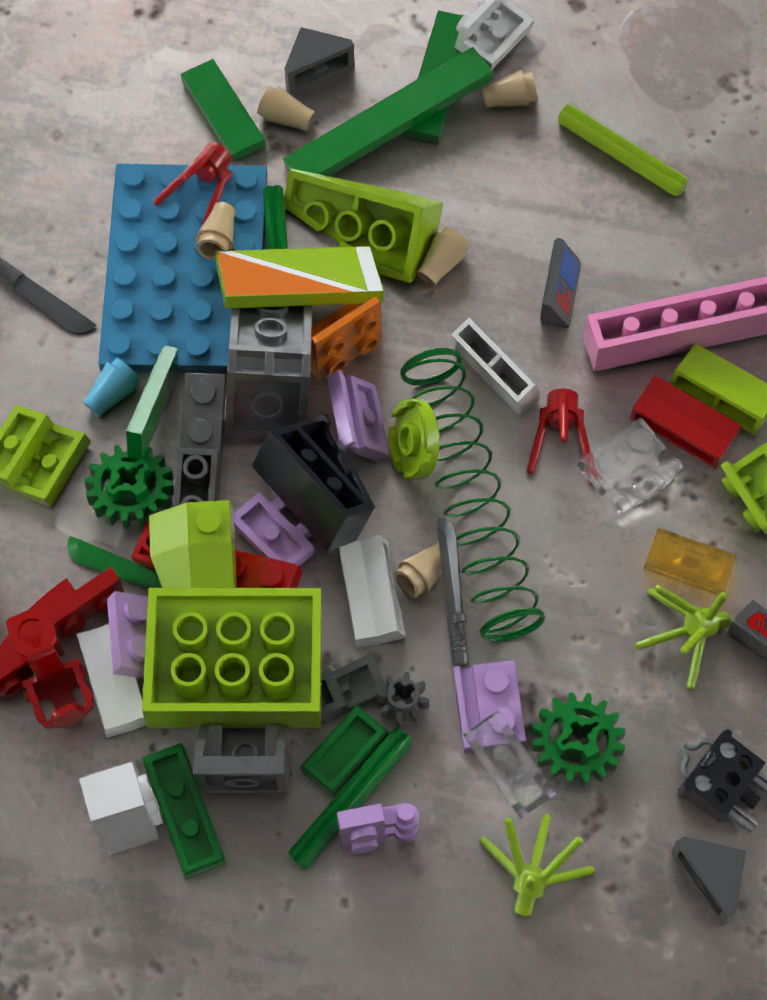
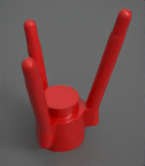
[153,142,233,227]
[526,388,597,486]

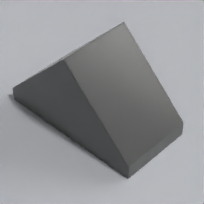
[284,27,355,95]
[671,837,746,926]

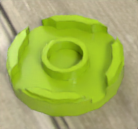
[387,398,440,480]

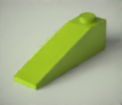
[284,169,443,283]
[149,500,237,588]

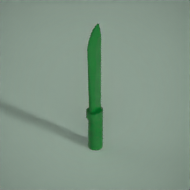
[67,536,162,589]

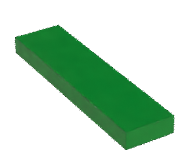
[402,10,463,144]

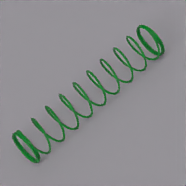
[400,348,545,642]

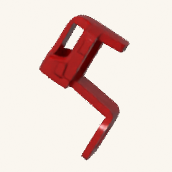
[6,606,94,729]

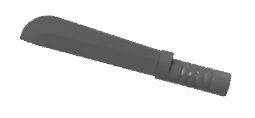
[0,257,96,333]
[437,518,469,666]

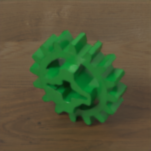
[84,445,174,530]
[531,692,626,788]

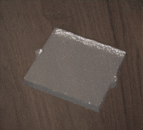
[51,464,123,548]

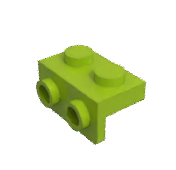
[721,442,767,534]

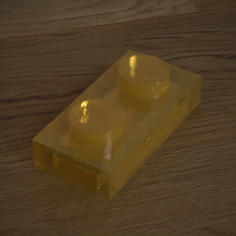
[644,528,737,596]

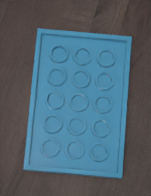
[98,164,268,373]

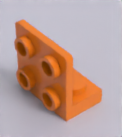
[310,296,382,381]

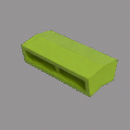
[670,343,767,435]

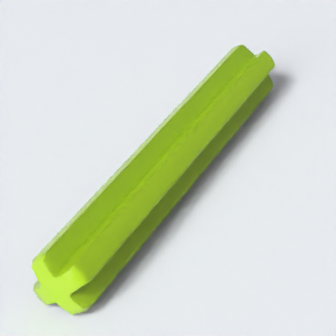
[558,104,688,196]

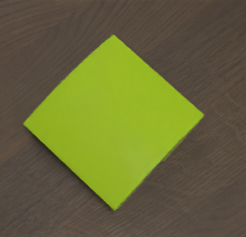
[0,405,91,507]

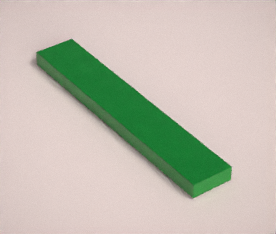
[283,47,494,176]

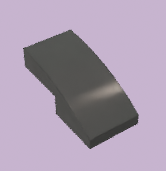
[321,653,388,722]

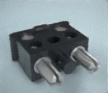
[677,729,767,833]

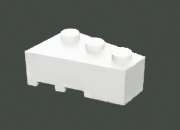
[79,760,163,855]

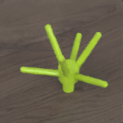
[635,585,731,690]
[479,813,595,916]

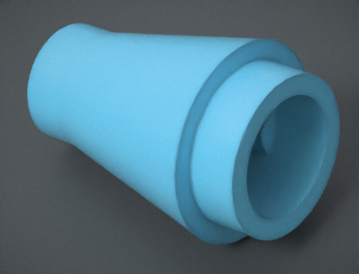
[82,358,140,417]

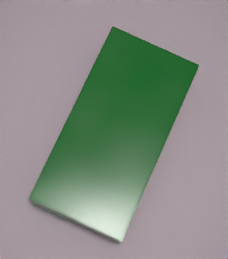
[300,705,389,798]

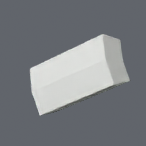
[451,318,540,416]
[339,535,406,649]
[77,624,146,738]

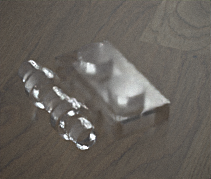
[577,417,684,514]

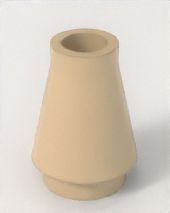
[482,70,538,109]
[257,86,315,131]
[195,202,236,261]
[416,227,470,286]
[394,541,443,598]

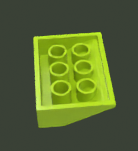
[142,588,322,728]

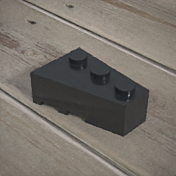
[252,414,375,552]

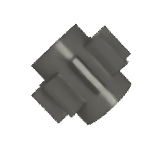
[376,672,429,728]

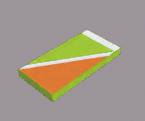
[216,246,384,309]

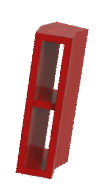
[630,375,742,469]

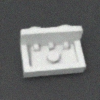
[454,0,534,70]

